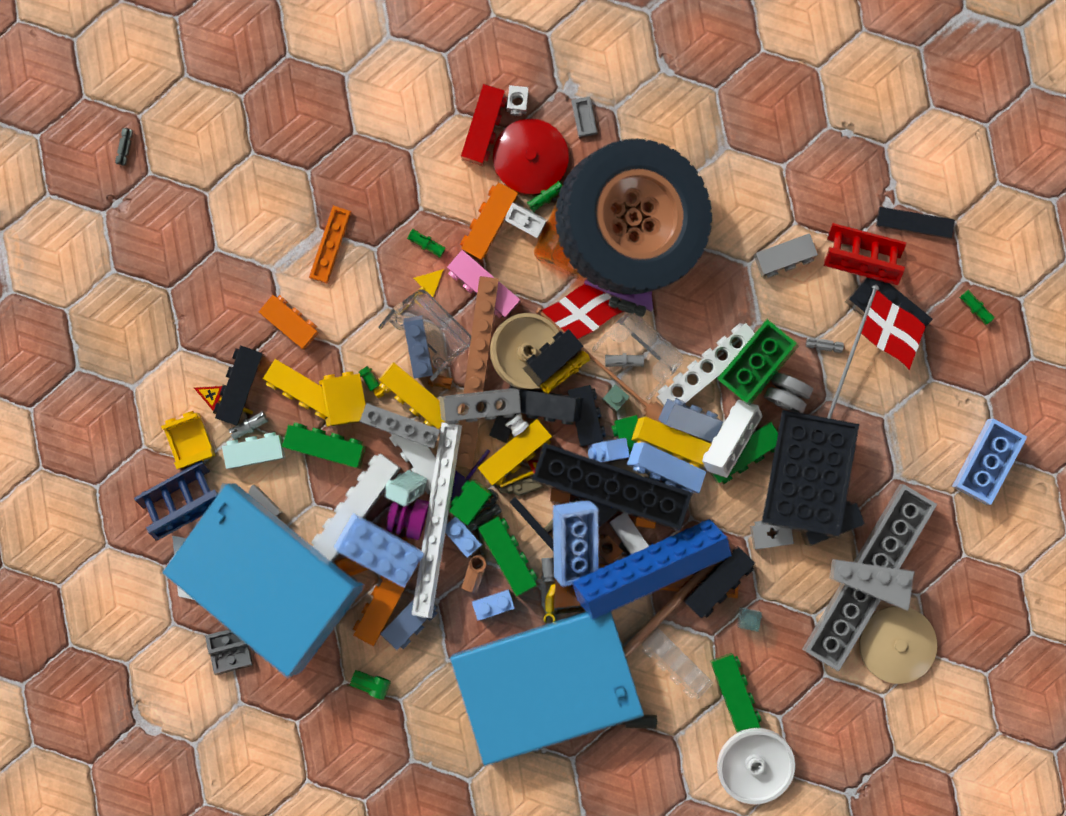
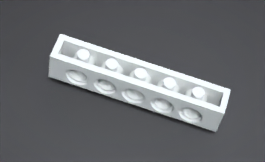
[656,323,755,406]

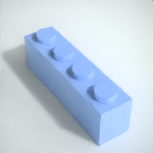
[627,442,706,494]

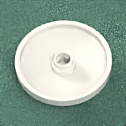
[717,728,795,804]

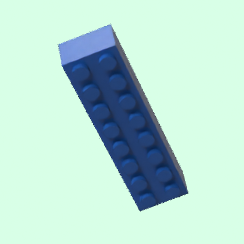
[572,519,732,620]

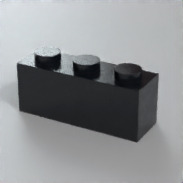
[522,329,584,386]
[568,385,606,447]
[520,390,583,425]

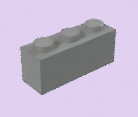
[754,233,818,278]

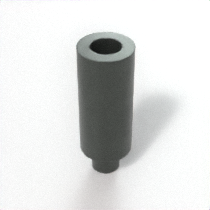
[618,714,657,729]

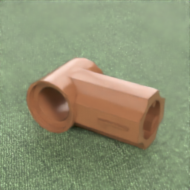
[461,554,487,593]

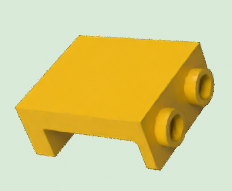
[319,371,366,427]
[161,411,216,470]

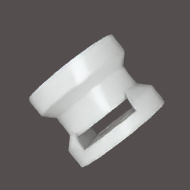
[505,413,529,437]

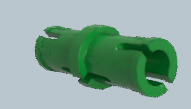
[527,181,562,213]
[407,229,446,258]
[959,289,995,325]

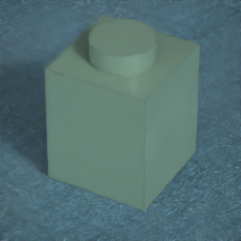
[602,384,630,412]

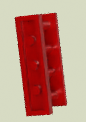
[823,223,907,285]

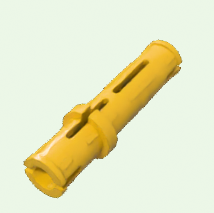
[541,351,590,394]

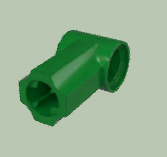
[349,670,391,700]

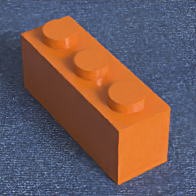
[258,295,319,350]

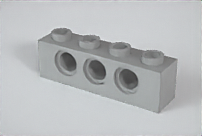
[439,388,521,424]
[360,403,441,449]

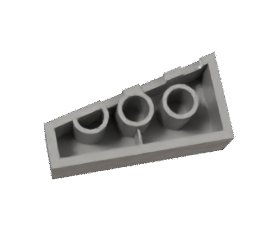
[830,559,914,610]

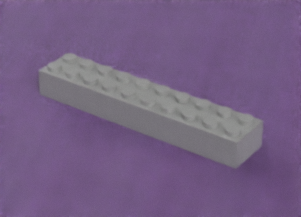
[802,484,937,671]

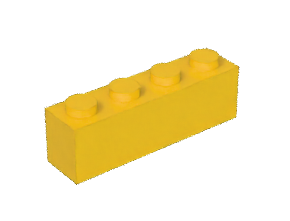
[263,359,328,420]
[378,362,445,429]
[631,416,712,468]
[478,419,552,486]

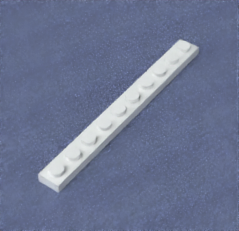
[412,422,462,618]

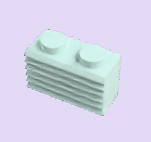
[385,469,427,507]

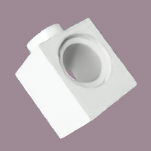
[507,85,528,116]

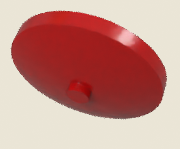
[493,119,569,195]

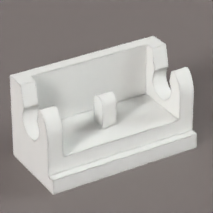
[504,202,548,238]

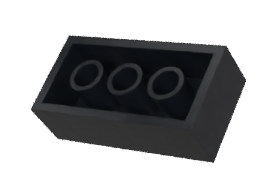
[845,277,932,328]

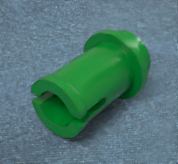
[359,366,380,391]

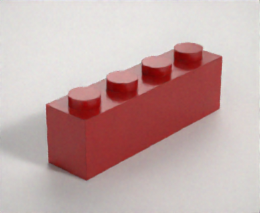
[461,84,508,166]

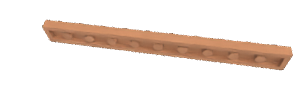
[456,276,499,469]

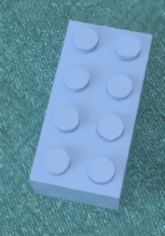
[952,418,1027,505]
[553,500,598,586]
[334,513,424,588]

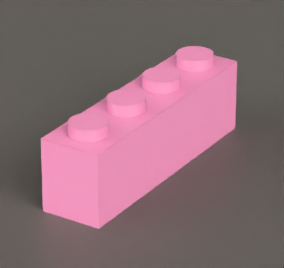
[447,250,520,319]

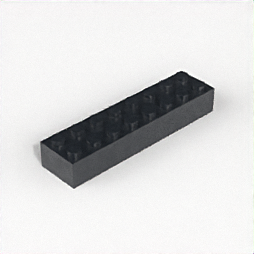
[532,443,693,531]

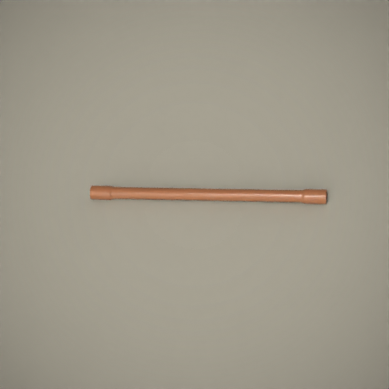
[623,559,724,658]

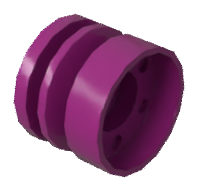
[387,499,429,541]

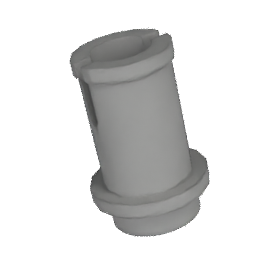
[541,558,555,582]

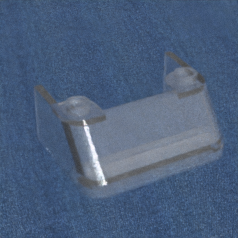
[378,289,471,381]
[592,312,683,401]

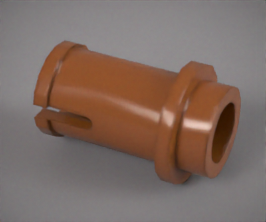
[428,372,453,390]

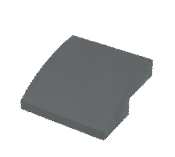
[205,629,253,675]

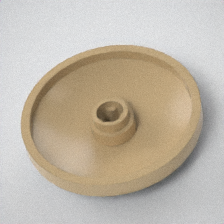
[490,313,564,390]
[859,606,937,684]

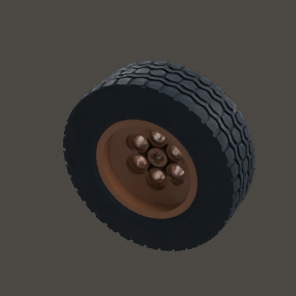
[555,138,712,295]

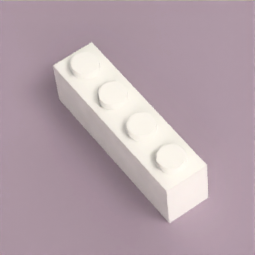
[702,399,763,478]
[389,433,436,494]

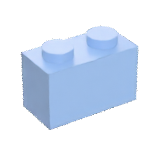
[588,438,629,462]
[445,516,482,558]
[472,589,515,621]

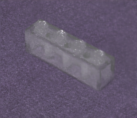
[641,627,714,700]

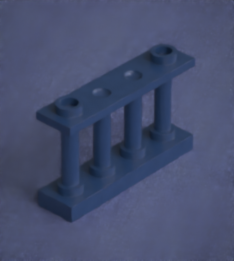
[134,460,219,541]

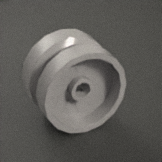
[764,372,814,413]

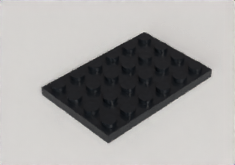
[762,410,860,538]

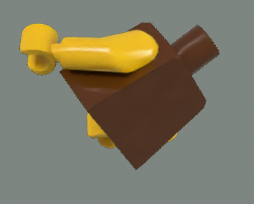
[544,580,585,623]

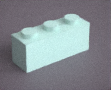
[222,432,285,469]

